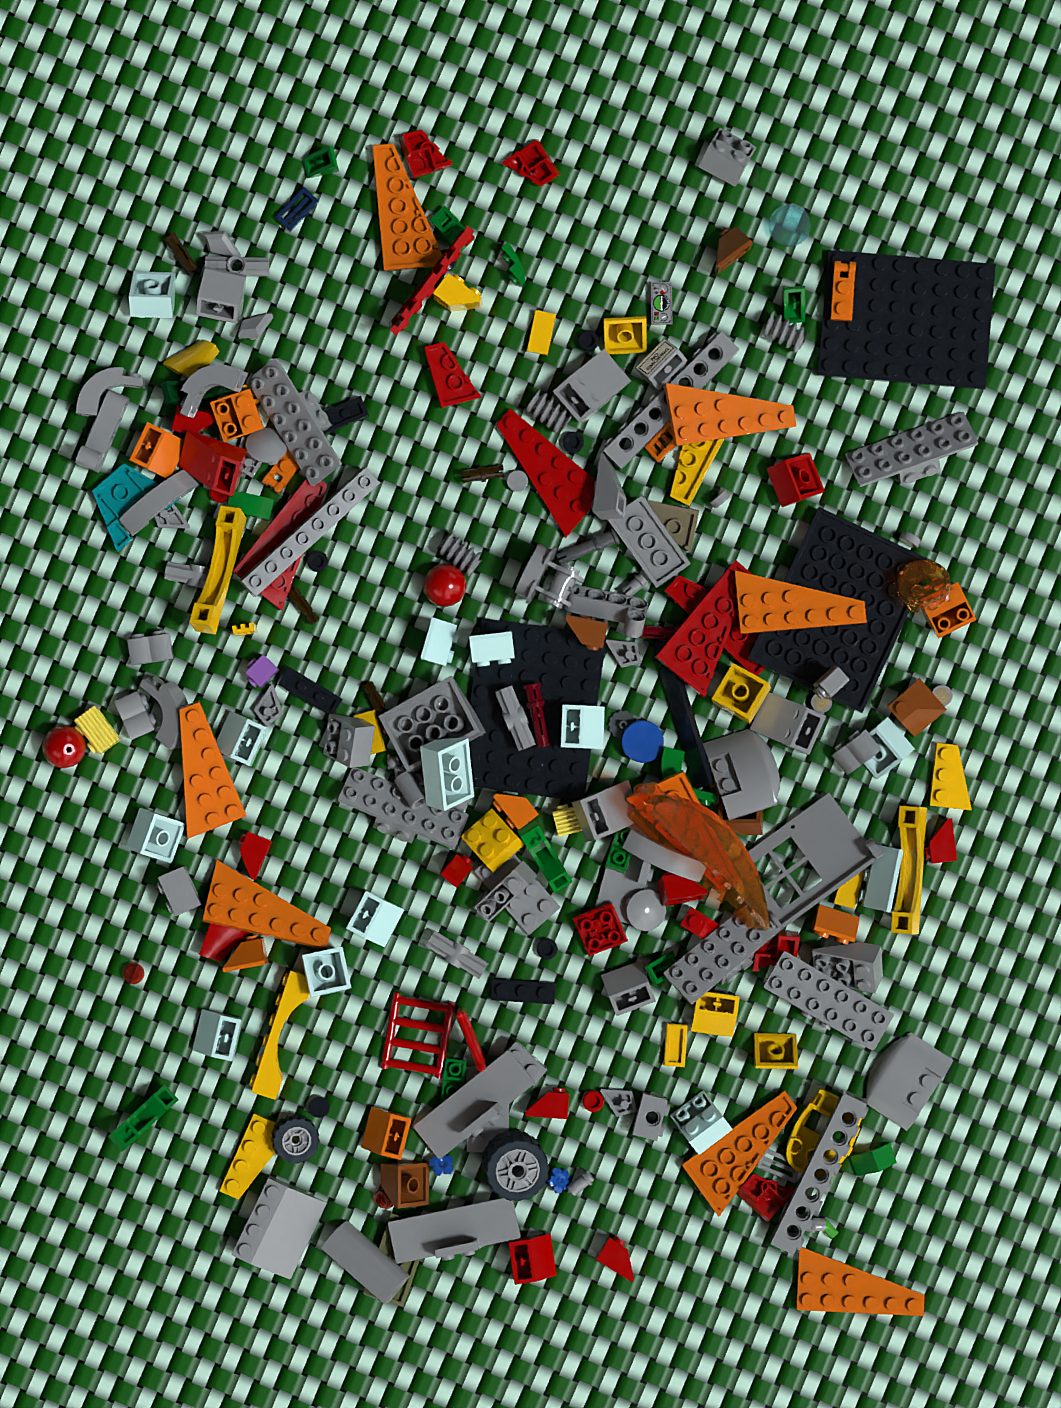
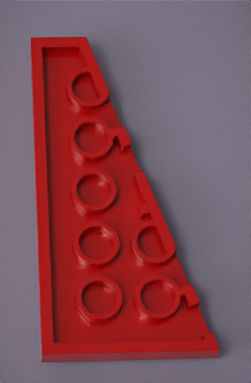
[388,225,474,336]
[497,409,596,538]
[233,478,327,611]
[655,560,752,698]
[664,576,765,676]

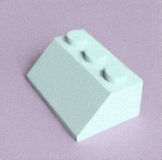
[420,737,474,811]
[859,844,903,913]

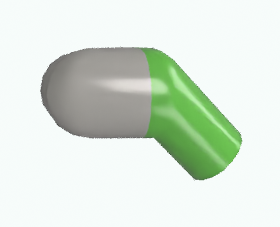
[809,1218,839,1239]

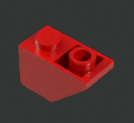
[171,405,217,435]

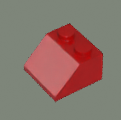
[767,453,825,508]

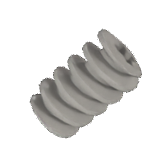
[764,311,810,353]
[526,389,573,433]
[436,531,483,577]

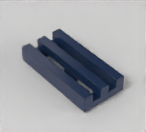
[275,187,319,232]

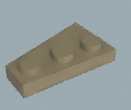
[646,499,699,552]

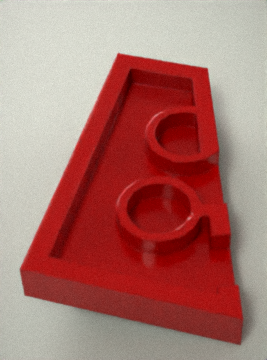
[423,342,482,409]

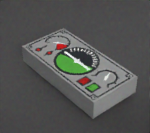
[650,282,672,325]

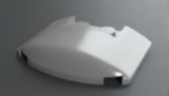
[703,728,780,820]
[864,1032,953,1131]

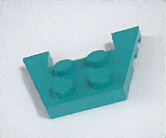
[92,463,181,552]

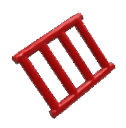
[381,992,455,1079]
[456,1007,486,1072]

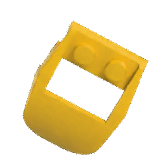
[786,1087,862,1177]

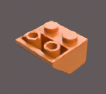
[210,388,264,442]
[129,422,184,479]
[917,582,977,638]
[492,794,539,830]
[810,904,860,945]
[361,1106,412,1160]

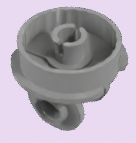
[515,544,585,609]

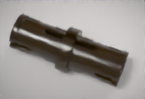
[164,233,199,275]
[461,464,504,483]

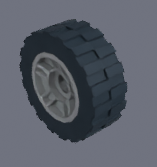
[271,1114,320,1164]

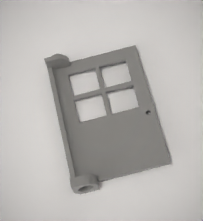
[732,793,883,930]

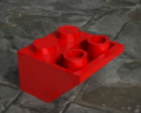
[509,1233,557,1285]

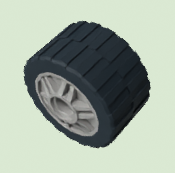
[481,1130,549,1201]

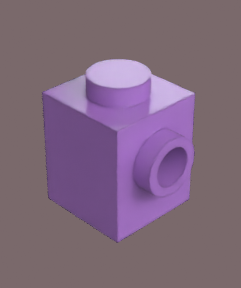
[245,655,279,688]

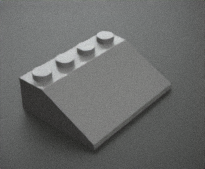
[379,676,486,773]
[232,1175,327,1279]

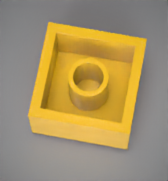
[712,663,771,724]
[461,808,525,873]

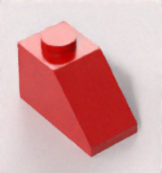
[924,818,957,864]
[238,831,273,880]
[440,854,473,888]
[657,872,708,906]
[679,906,721,940]
[525,1087,569,1119]
[596,1235,634,1282]

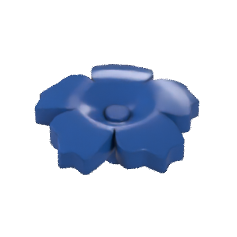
[428,1155,454,1176]
[547,1168,570,1193]

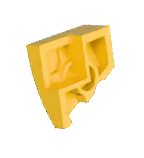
[163,340,220,378]

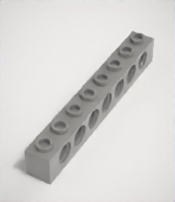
[603,332,740,471]
[238,467,380,597]
[770,1089,869,1255]

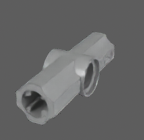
[205,255,270,277]
[164,561,209,588]
[495,686,536,751]
[425,931,489,979]

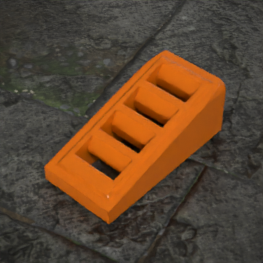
[644,420,676,462]

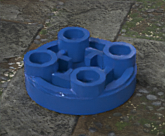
[621,720,664,763]

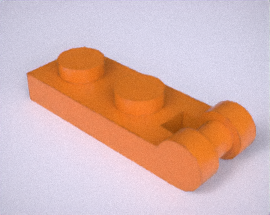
[830,261,856,321]
[262,447,300,494]

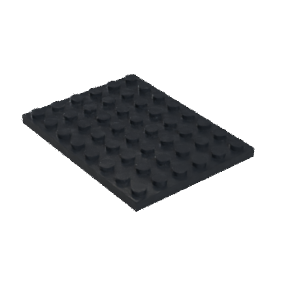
[817,250,996,390]
[747,507,933,713]
[469,618,607,801]

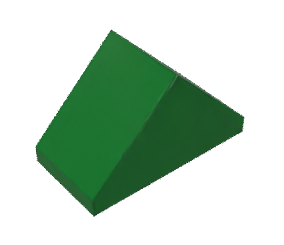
[303,145,339,179]
[781,286,805,323]
[643,950,678,986]
[850,1142,897,1176]

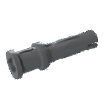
[556,527,620,564]

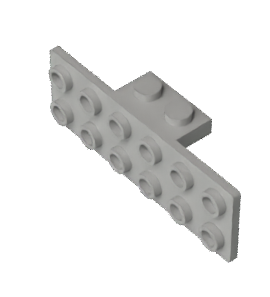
[247,358,342,486]
[846,412,978,487]
[338,767,469,849]
[595,814,659,924]
[664,897,782,1004]
[764,951,894,1051]
[414,1050,535,1159]
[388,1198,521,1264]

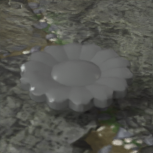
[608,710,637,739]

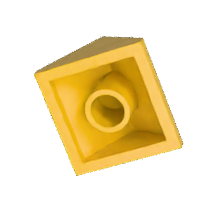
[603,316,647,354]
[754,1033,798,1069]

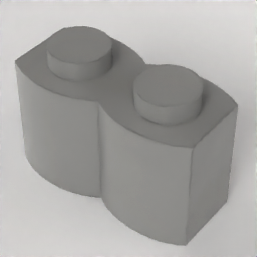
[127,630,174,666]
[813,665,849,699]
[114,691,157,740]
[832,729,881,775]

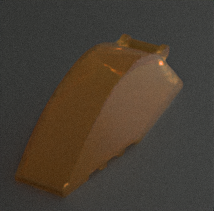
[628,782,770,931]

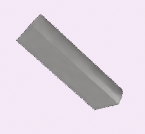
[321,1221,410,1304]

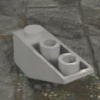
[592,453,627,520]
[474,861,537,923]

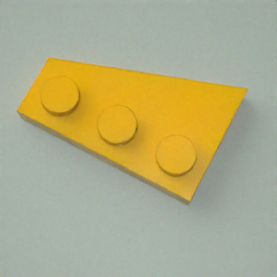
[929,743,972,810]

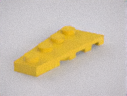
[670,438,725,507]
[220,1113,276,1200]

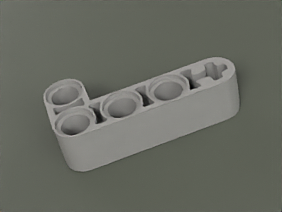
[75,390,129,473]
[564,585,648,638]

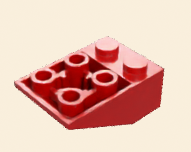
[178,430,247,497]

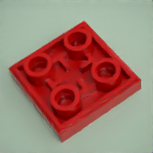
[573,902,628,956]

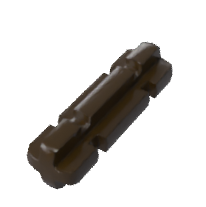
[288,587,319,625]
[363,681,388,719]

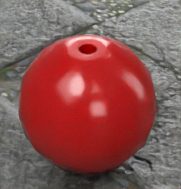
[423,563,466,607]
[42,725,86,768]

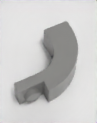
[180,364,248,418]
[76,367,146,417]
[140,677,188,750]

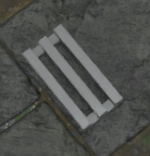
[755,1149,799,1183]

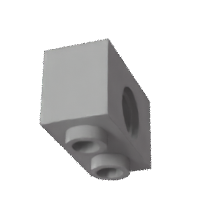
[632,1092,671,1141]

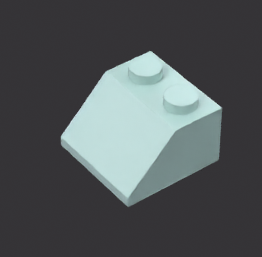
[129,271,176,319]
[421,617,460,667]
[469,631,515,667]
[864,717,915,779]
[126,808,186,863]
[301,947,351,997]

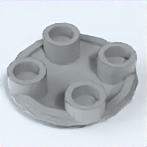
[245,428,287,465]
[626,889,666,931]

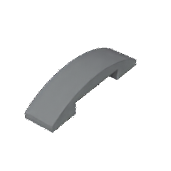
[119,469,199,536]
[622,828,708,882]

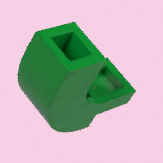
[661,747,718,806]
[517,821,573,892]
[108,1084,179,1152]

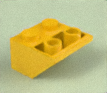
[433,273,483,312]
[691,991,740,1037]

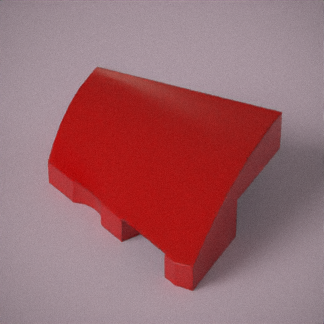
[399,130,452,179]
[502,139,561,187]
[199,923,251,962]
[753,930,800,972]
[736,1174,795,1222]

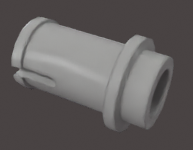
[621,573,648,596]
[567,1170,594,1196]

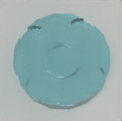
[769,204,811,247]

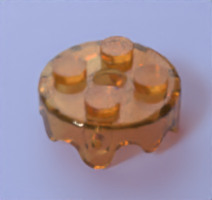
[897,560,950,613]

